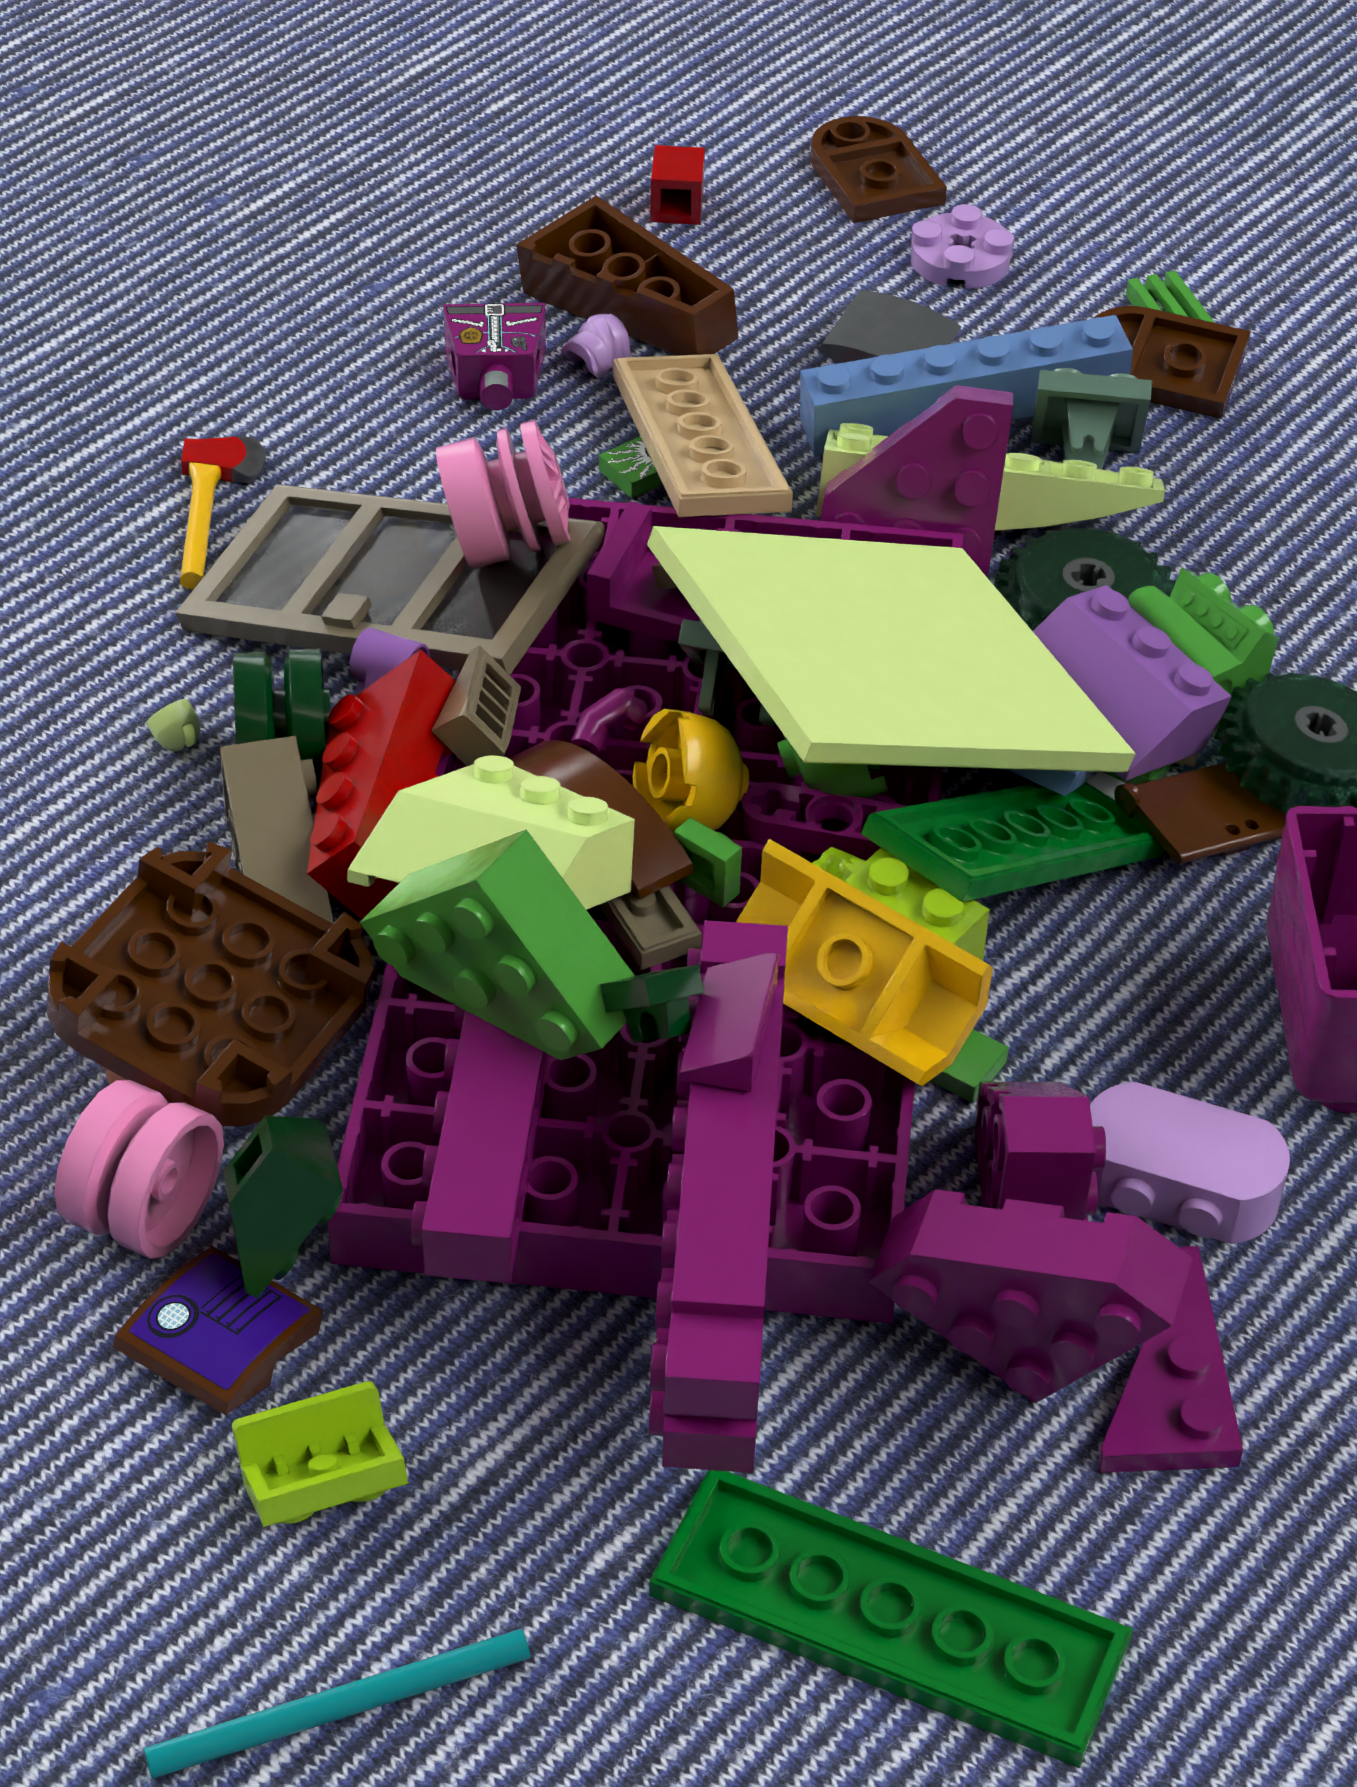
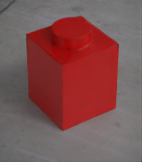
[650,145,705,225]

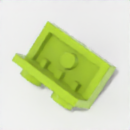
[232,1381,409,1527]

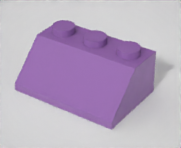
[1033,585,1232,781]

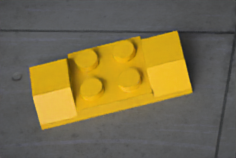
[736,839,993,1086]

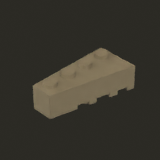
[220,736,340,924]

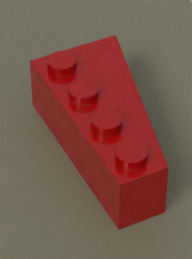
[307,650,456,919]

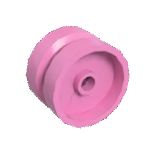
[54,1080,224,1259]

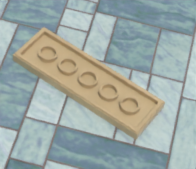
[613,354,793,517]

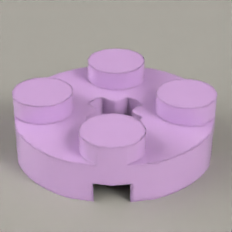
[911,204,1014,289]

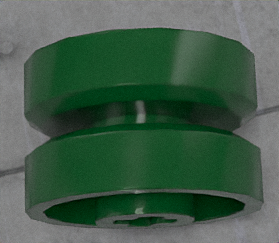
[233,649,331,784]

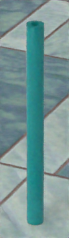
[143,1629,530,1779]

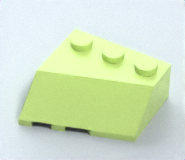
[347,755,635,910]

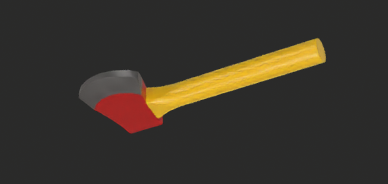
[180,436,266,589]

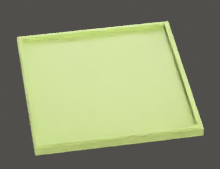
[647,526,1136,773]

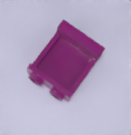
[587,501,700,643]

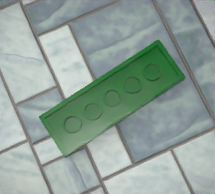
[861,782,1165,902]
[649,1470,1134,1768]

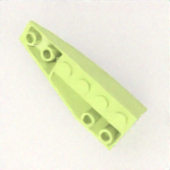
[816,423,1165,531]

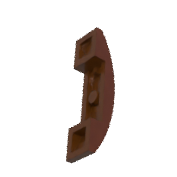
[508,740,693,900]

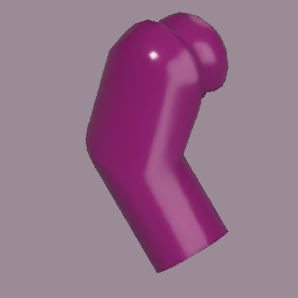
[570,688,648,757]

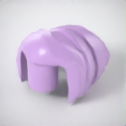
[562,314,631,378]

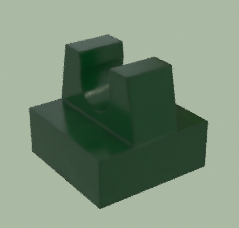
[600,965,705,1043]

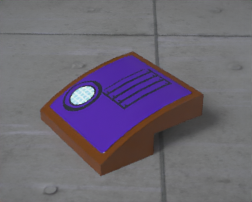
[113,1246,324,1415]

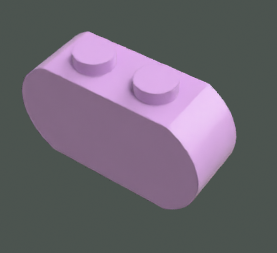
[1090,1082,1290,1244]

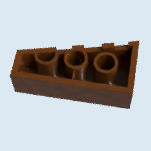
[516,195,739,355]

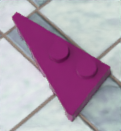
[1098,1246,1243,1473]

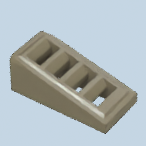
[431,645,521,766]

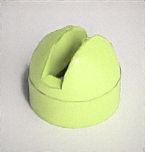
[146,699,201,752]

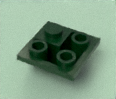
[223,1116,343,1299]

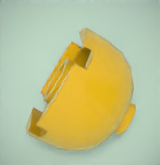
[633,709,749,834]

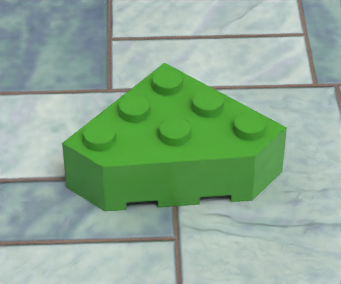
[360,829,635,1060]

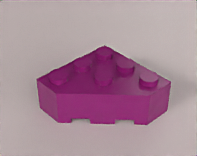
[821,385,1013,576]
[974,1081,1106,1221]
[868,1189,1193,1403]

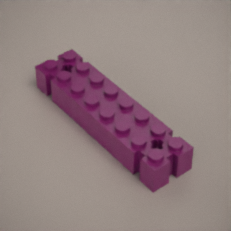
[648,920,788,1473]

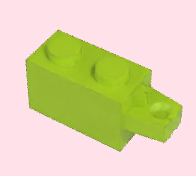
[813,847,990,961]

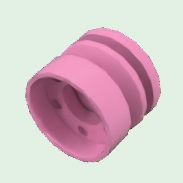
[436,419,570,570]

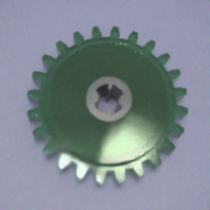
[994,528,1176,631]
[1214,673,1357,814]

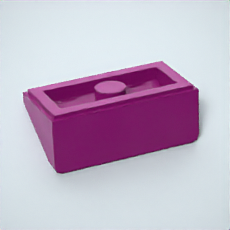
[679,953,779,1092]

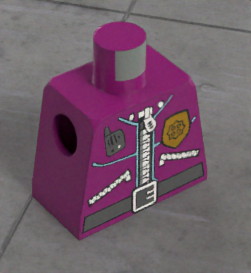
[443,303,546,410]

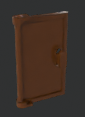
[1114,749,1308,864]

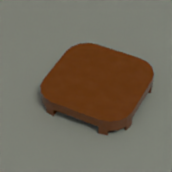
[47,841,375,1127]

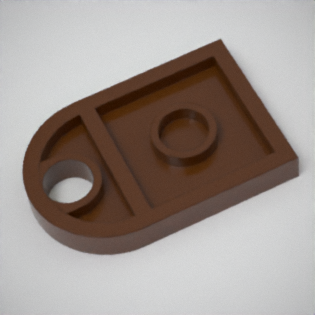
[810,116,947,223]
[1093,306,1251,419]

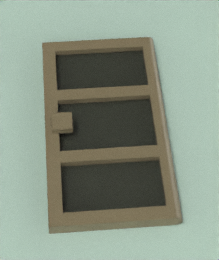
[175,484,605,675]

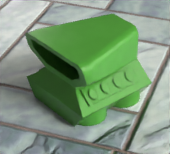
[1128,567,1279,724]

